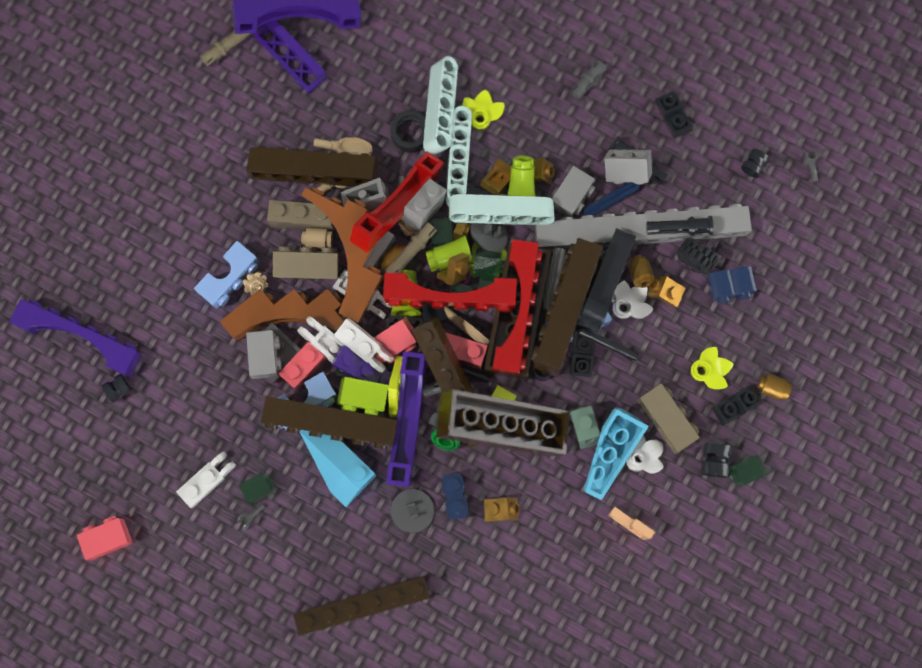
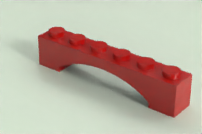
[349,151,444,253]
[493,239,542,376]
[383,273,517,312]

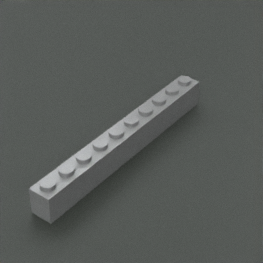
[535,204,752,251]

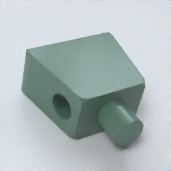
[569,404,600,450]

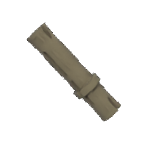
[199,30,252,67]
[384,222,437,273]

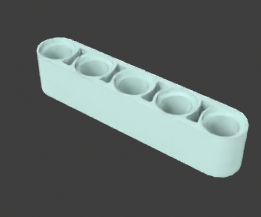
[423,56,458,155]
[445,106,472,207]
[449,194,554,225]

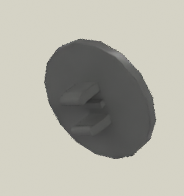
[470,223,508,253]
[391,489,434,533]

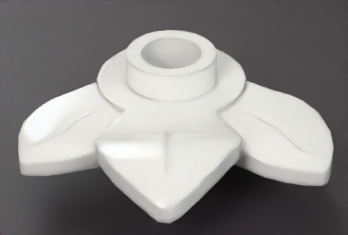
[612,281,653,319]
[626,435,664,474]

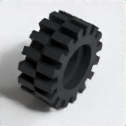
[676,238,718,275]

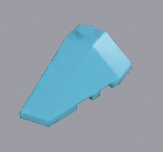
[584,408,649,500]
[300,430,377,507]

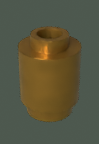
[378,243,405,270]
[628,255,655,288]
[757,373,792,400]

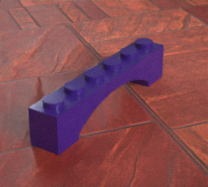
[232,0,361,34]
[9,299,141,378]
[386,351,427,487]

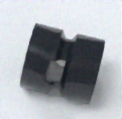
[701,443,733,478]

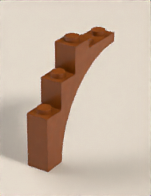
[301,187,384,323]
[220,289,347,342]

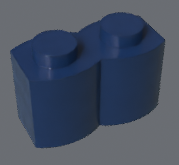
[707,266,757,304]
[442,473,468,521]

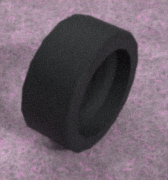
[391,110,426,153]

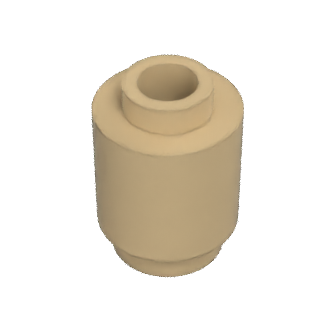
[301,227,333,250]

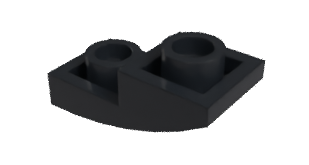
[655,90,693,139]
[570,330,595,377]
[712,384,763,426]

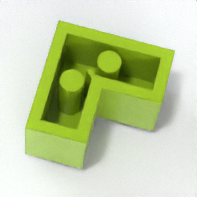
[337,377,389,415]

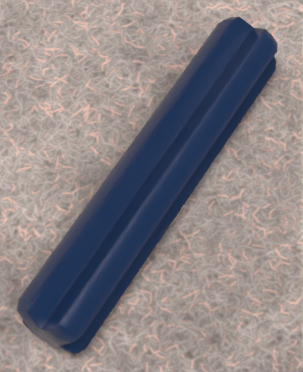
[582,182,639,216]

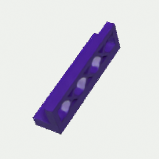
[253,20,327,94]

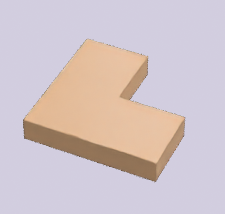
[608,507,655,540]

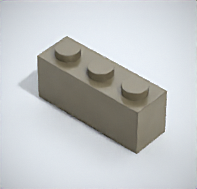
[267,200,334,232]
[273,246,340,279]
[637,384,700,454]

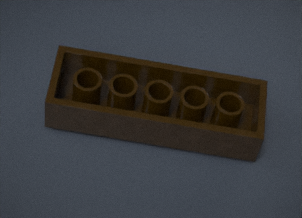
[531,238,603,377]
[485,243,552,381]
[436,390,569,457]

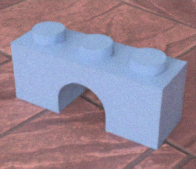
[194,241,259,309]
[277,372,337,430]

